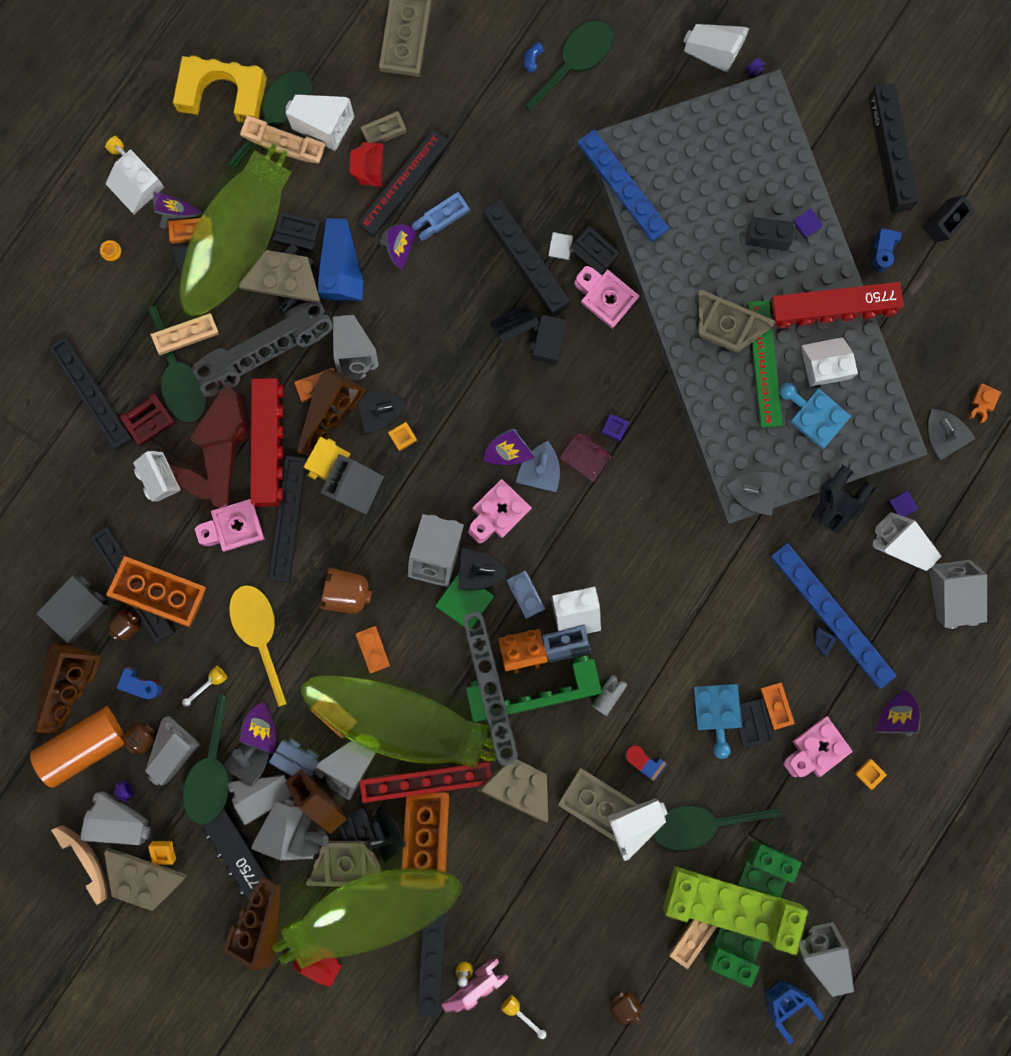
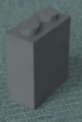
[321,454,384,514]
[37,576,109,643]

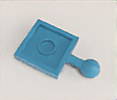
[779,383,851,449]
[694,684,742,759]

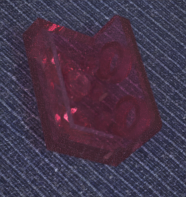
[560,433,612,482]

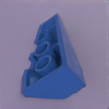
[318,218,364,301]

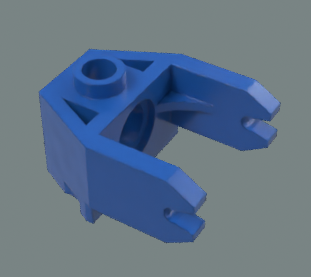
[765,979,824,1045]

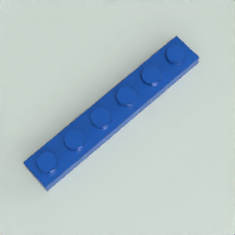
[577,129,669,243]

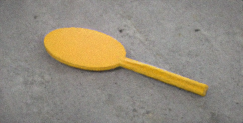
[230,586,287,707]

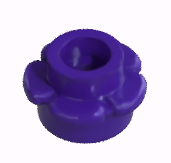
[746,58,766,77]
[114,781,133,802]

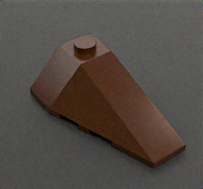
[297,369,367,455]
[35,643,101,733]
[223,877,280,971]

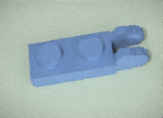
[412,192,470,241]

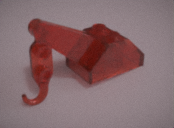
[169,386,250,508]

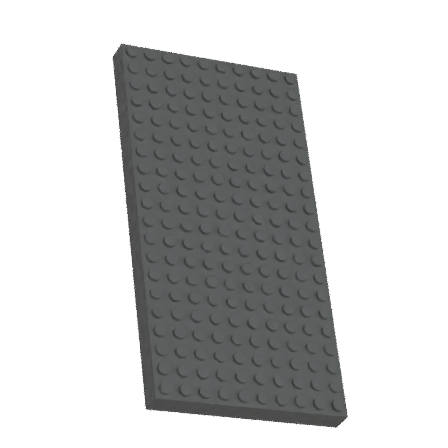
[586,70,928,526]

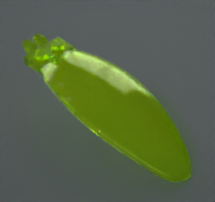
[180,144,291,316]
[301,676,497,768]
[272,868,462,969]

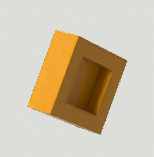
[388,422,417,451]
[854,759,887,790]
[148,841,176,865]

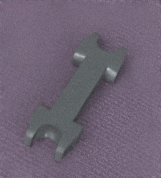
[192,301,334,396]
[464,612,517,766]

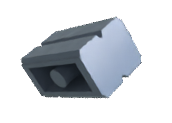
[507,571,545,619]
[543,625,591,663]
[269,738,321,777]

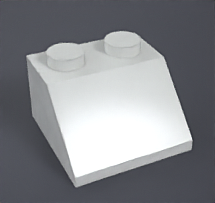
[106,149,164,214]
[801,337,858,387]
[133,451,181,502]

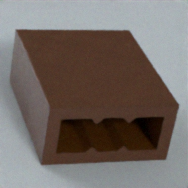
[285,768,347,834]

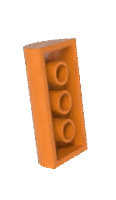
[106,556,206,627]
[30,706,125,788]
[401,792,449,887]

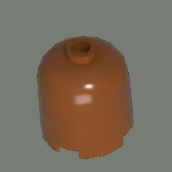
[320,567,372,614]

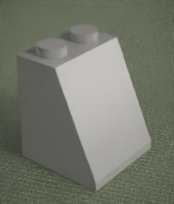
[408,514,464,587]
[929,560,987,629]

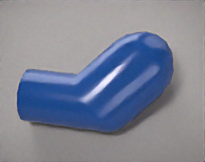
[523,42,544,73]

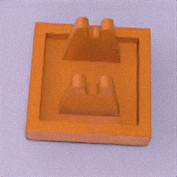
[498,629,548,673]

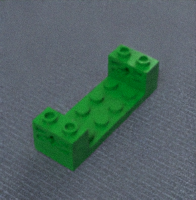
[466,656,602,722]
[705,840,801,988]

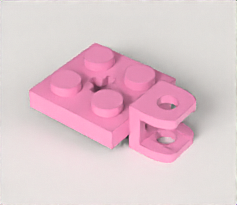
[574,266,639,329]
[468,479,532,544]
[195,499,265,552]
[783,716,853,777]
[441,958,508,1012]

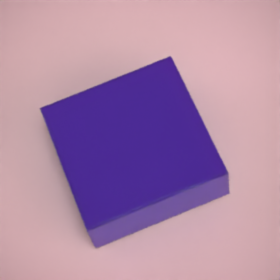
[793,209,823,239]
[601,413,629,442]
[888,491,918,517]

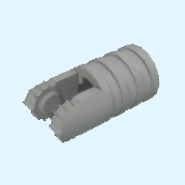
[591,675,627,716]

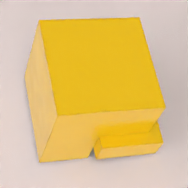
[303,437,351,481]

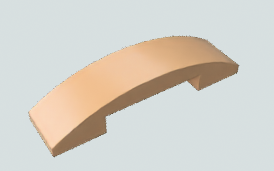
[240,115,326,164]
[51,825,107,905]

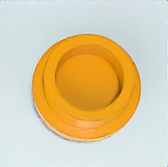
[100,240,121,261]

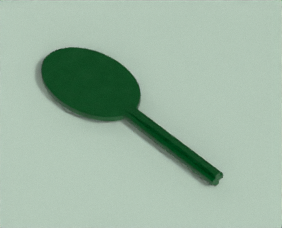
[524,21,613,111]
[228,71,312,168]
[148,306,206,423]
[183,695,229,824]
[653,806,780,850]

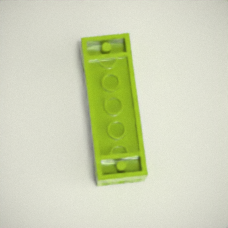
[663,866,808,955]

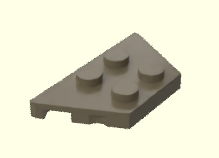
[239,250,320,303]
[699,289,775,353]
[478,757,548,823]
[306,841,389,887]
[104,848,187,911]

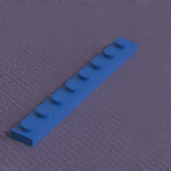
[770,543,897,689]

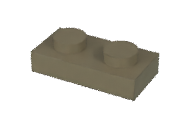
[361,111,407,144]

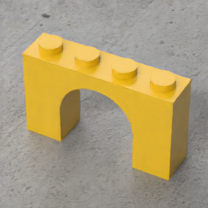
[173,56,267,122]

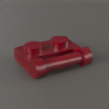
[119,392,175,446]

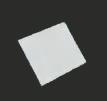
[549,232,573,260]

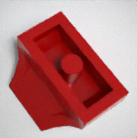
[349,142,384,187]
[292,943,342,987]

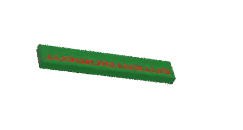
[747,300,783,428]

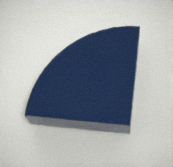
[814,628,837,657]

